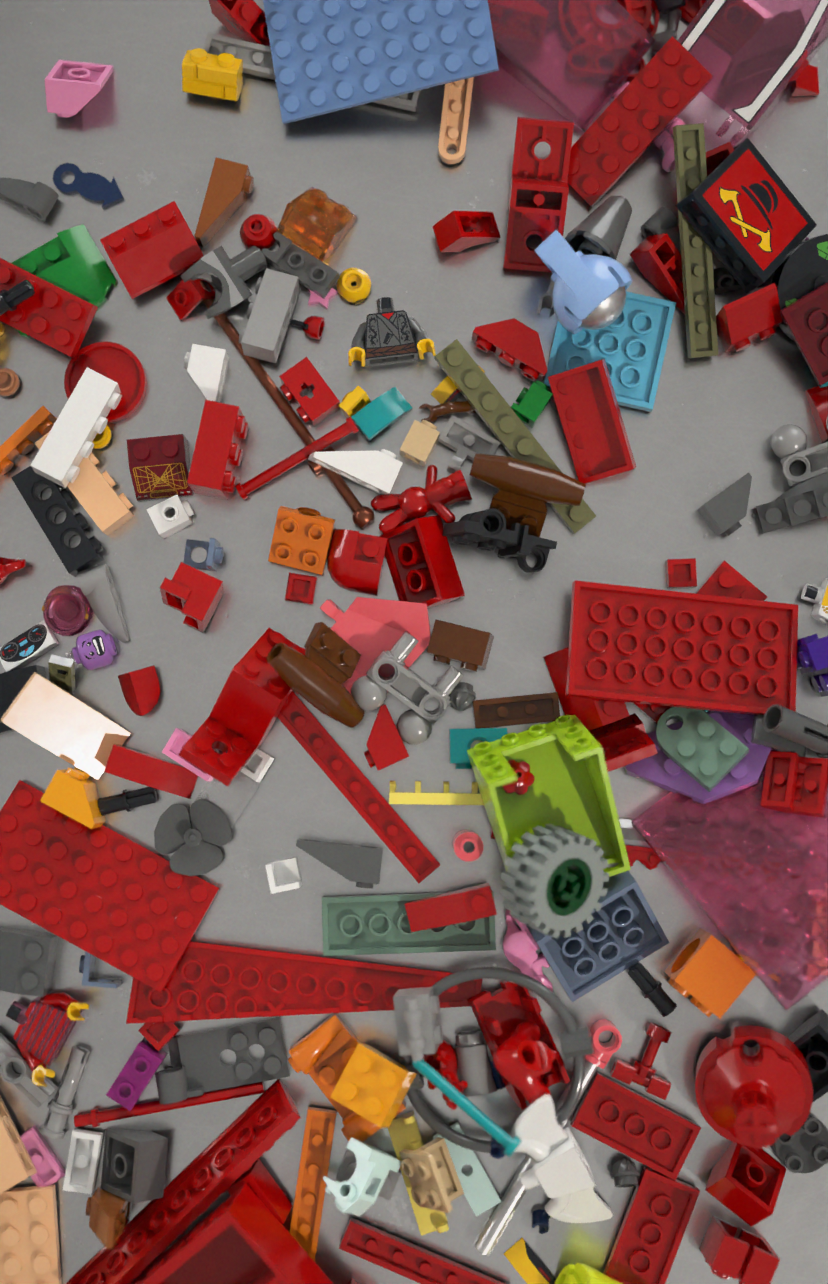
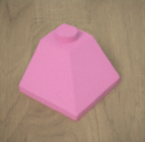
[44,60,113,117]

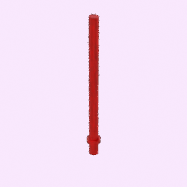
[74,1082,265,1127]

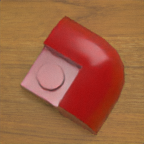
[327,529,387,596]

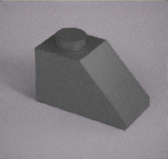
[698,473,752,536]

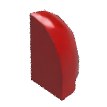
[118,665,160,716]

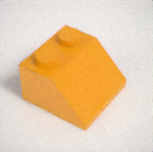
[40,767,106,829]

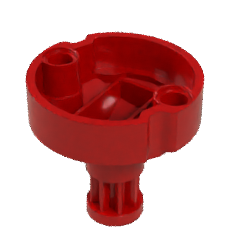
[695,1025,813,1149]

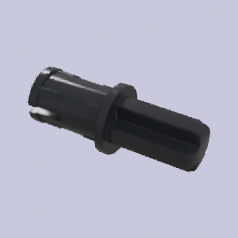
[0,280,35,316]
[98,787,157,816]
[628,963,677,1017]

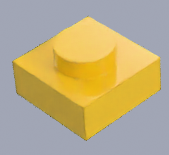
[339,386,371,418]

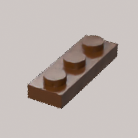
[473,692,560,728]

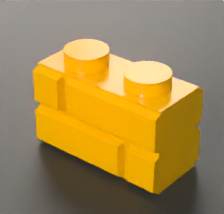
[182,48,243,101]

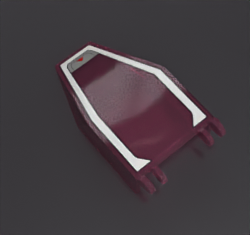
[677,0,828,148]

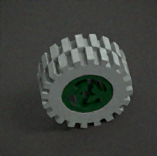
[500,824,609,938]

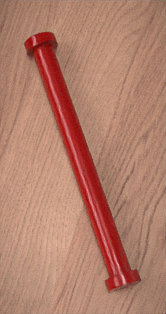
[235,416,359,500]

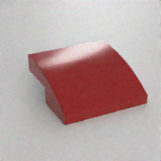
[589,713,658,772]
[761,751,828,818]

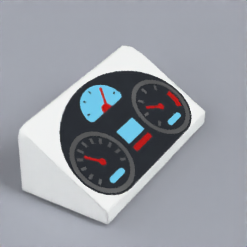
[0,620,59,672]

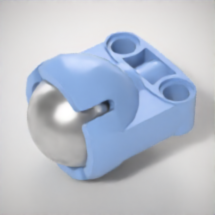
[534,230,633,334]

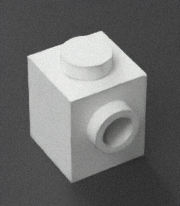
[146,495,194,539]

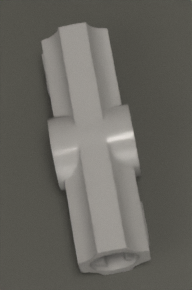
[0,1033,58,1108]

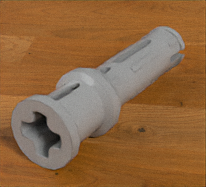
[39,1046,90,1139]

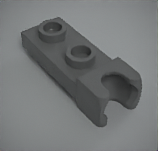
[262,232,340,299]

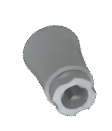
[455,1031,497,1097]

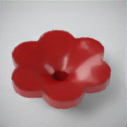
[502,760,535,795]

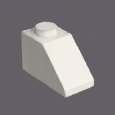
[184,344,229,402]

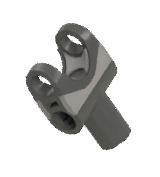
[180,246,267,319]

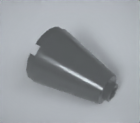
[565,196,632,260]

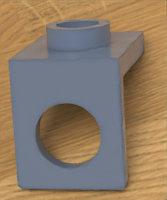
[183,538,223,571]
[79,951,122,988]

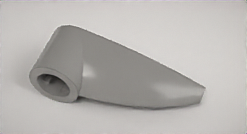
[77,564,130,642]

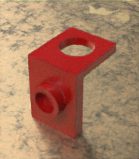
[166,279,215,320]

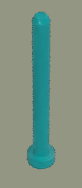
[412,1059,522,1157]

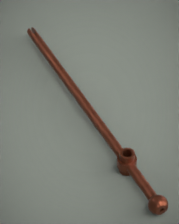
[183,271,374,528]

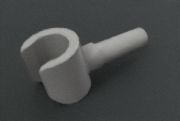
[538,280,554,316]

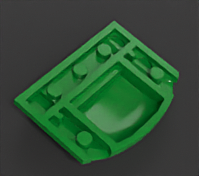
[8,224,118,337]

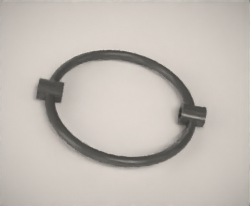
[399,967,594,1153]

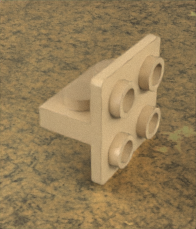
[399,1137,464,1213]

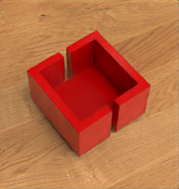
[699,1216,780,1284]

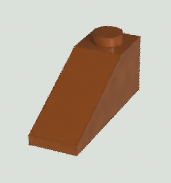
[194,157,254,247]
[86,1188,131,1249]

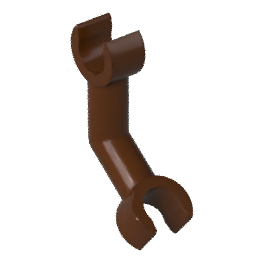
[419,401,477,423]

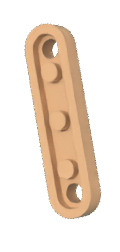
[438,77,474,164]

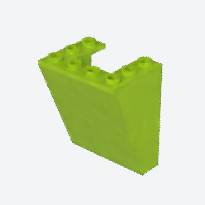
[467,715,631,877]

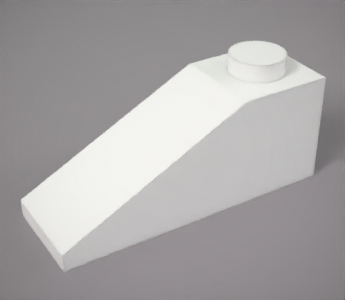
[308,449,403,495]

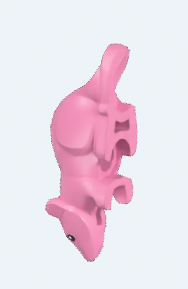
[502,909,553,992]

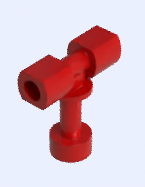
[610,1022,672,1100]

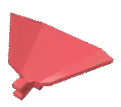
[320,597,431,694]

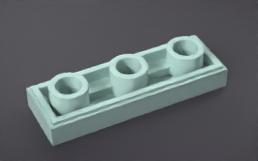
[433,1122,501,1217]

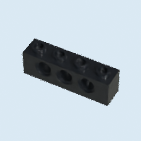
[11,466,104,577]

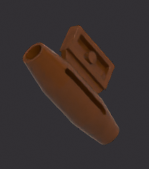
[470,453,586,537]
[267,622,364,728]

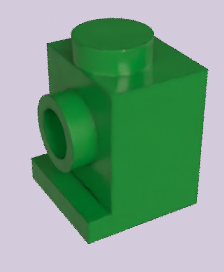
[511,380,552,428]

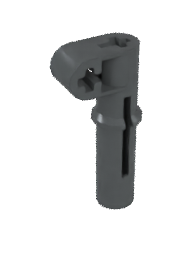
[763,704,828,759]

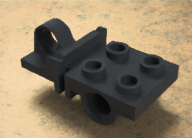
[442,509,557,573]

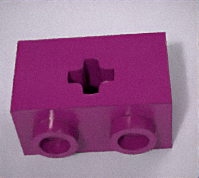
[106,1038,168,1111]

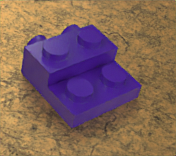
[797,633,828,697]

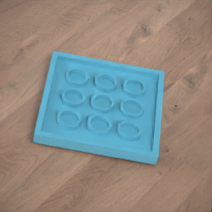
[544,291,676,412]

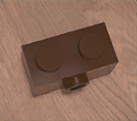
[427,619,494,672]

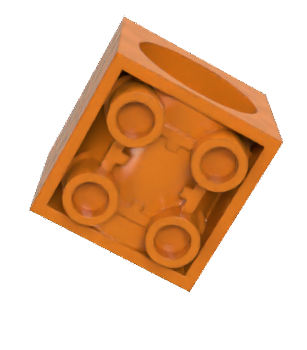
[664,928,757,1019]

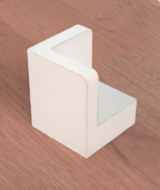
[266,857,302,894]

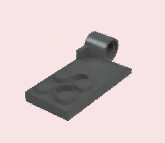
[155,1017,290,1104]

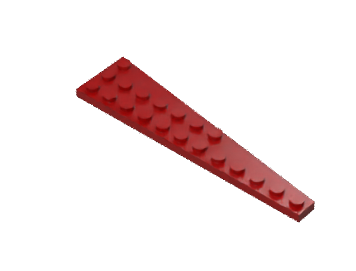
[126,941,482,1024]

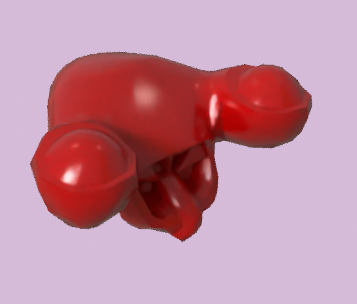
[492,1021,556,1105]

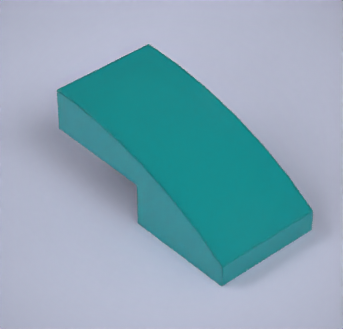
[352,387,412,441]

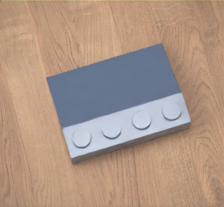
[526,871,669,1002]

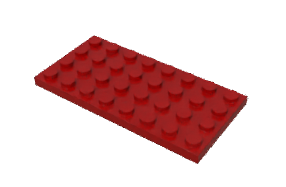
[566,580,798,715]
[0,780,220,993]

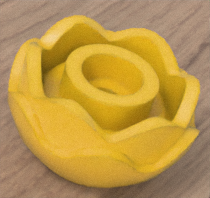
[337,268,371,303]

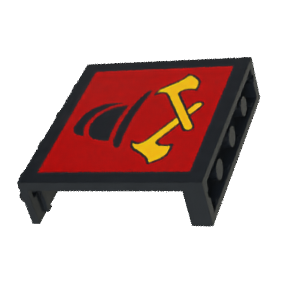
[675,137,817,293]

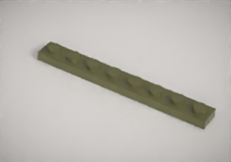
[673,123,718,358]
[434,339,596,534]

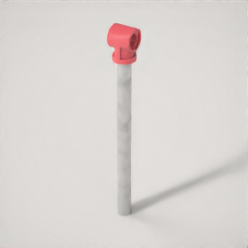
[474,1019,622,1256]

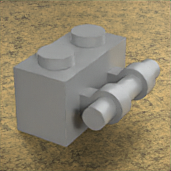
[393,987,443,1061]

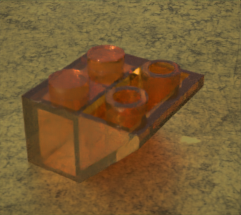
[276,187,358,262]

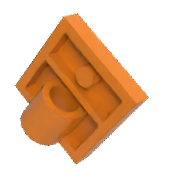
[268,506,335,575]

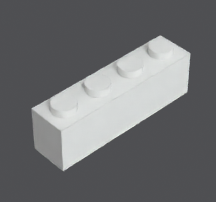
[30,367,122,488]

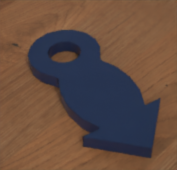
[53,163,124,209]

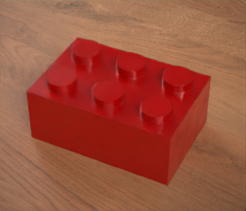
[187,400,248,500]

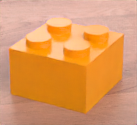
[330,1043,417,1128]

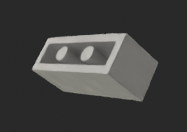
[239,268,300,363]

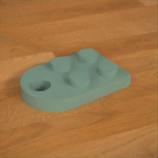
[656,707,749,792]

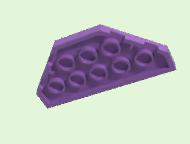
[624,711,772,804]

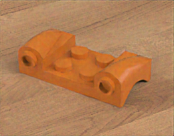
[288,1013,406,1142]

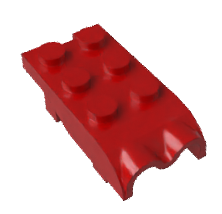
[468,980,571,1110]

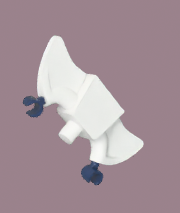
[490,1094,613,1234]

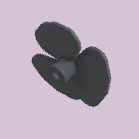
[154,799,232,876]

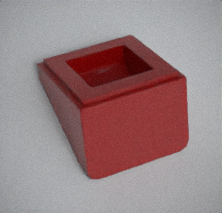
[790,62,819,96]

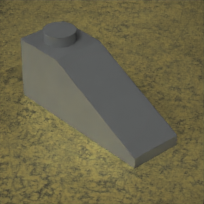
[296,839,383,889]

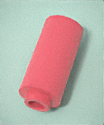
[452,829,483,862]

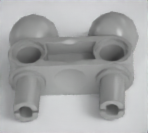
[771,414,828,487]
[351,631,464,745]

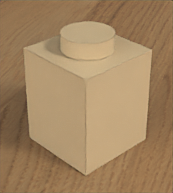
[400,420,440,468]

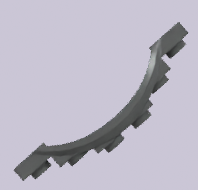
[756,472,828,533]

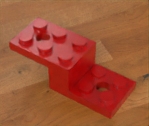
[503,117,574,272]

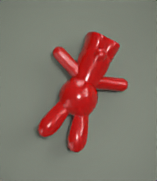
[371,465,472,534]

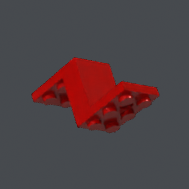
[179,628,306,787]

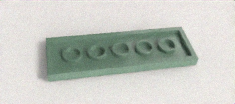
[322,891,496,956]

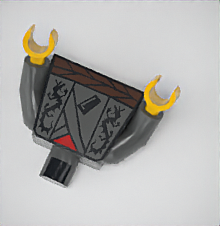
[348,297,436,367]

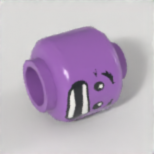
[72,629,117,670]

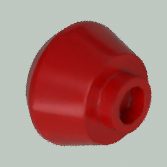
[240,214,278,251]

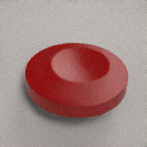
[64,342,147,423]

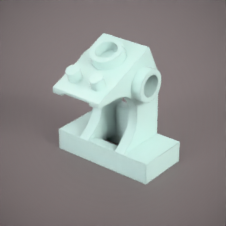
[323,1137,401,1217]

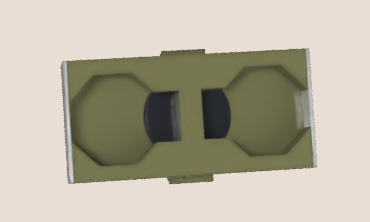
[48,651,76,695]

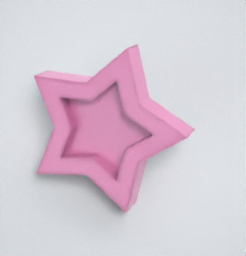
[308,288,338,310]

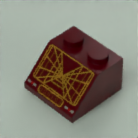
[127,434,193,501]

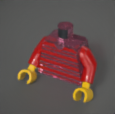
[6,992,89,1087]

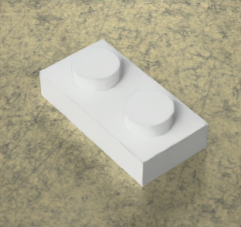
[63,1128,103,1195]

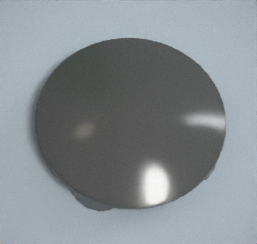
[773,1115,828,1173]

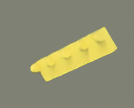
[389,781,484,805]
[388,1111,449,1236]

